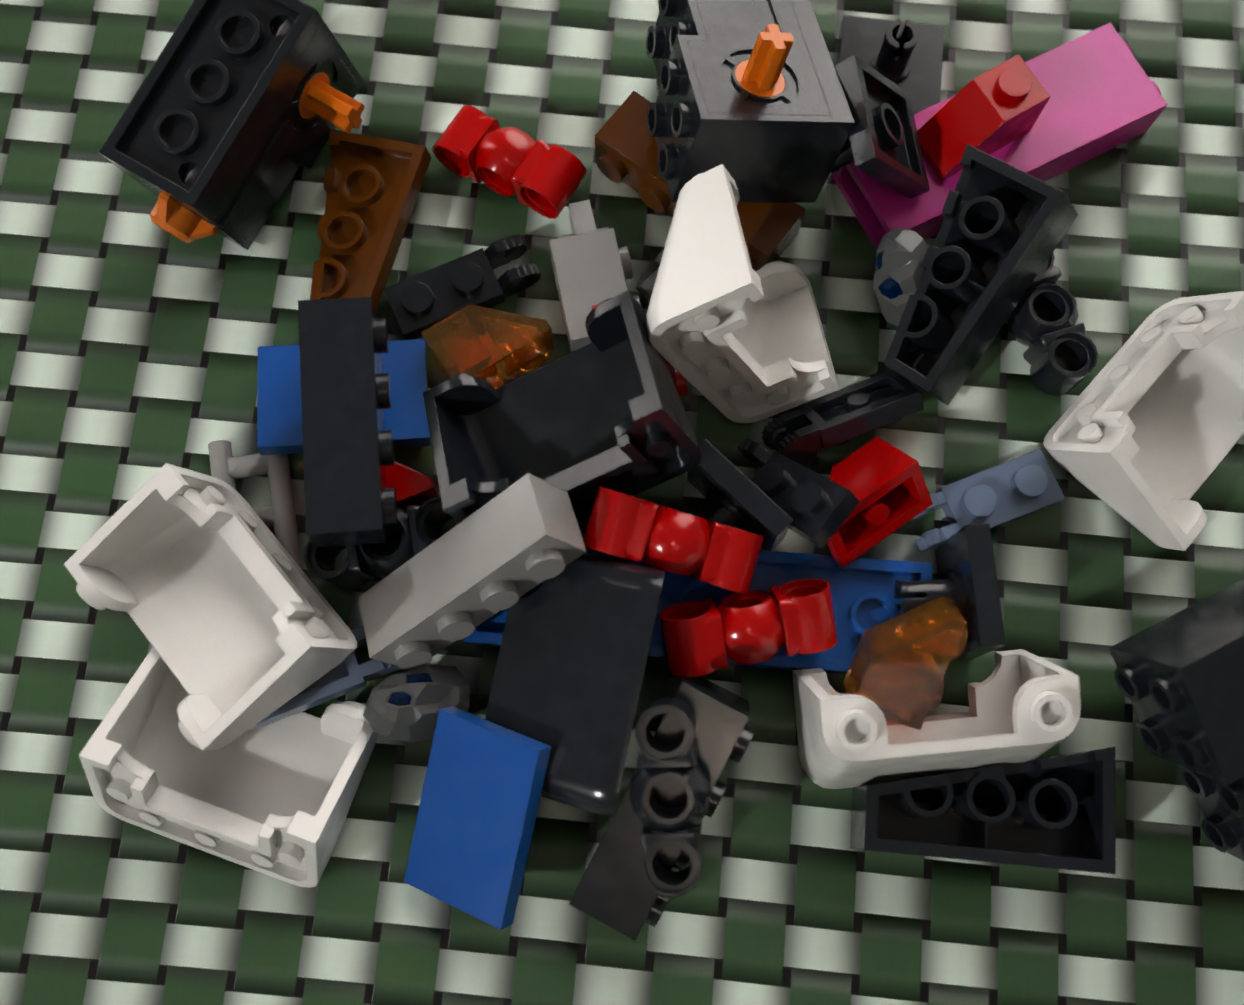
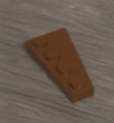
[310,129,432,313]

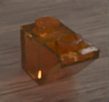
[421,304,554,389]
[843,596,967,730]

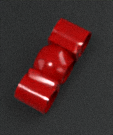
[432,105,587,219]
[583,486,765,594]
[659,578,838,677]

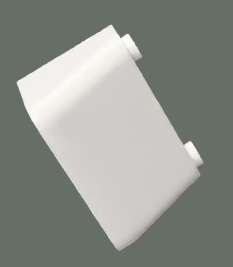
[645,164,840,423]
[1043,291,1244,551]
[64,463,357,751]
[79,647,379,888]
[792,649,1081,789]

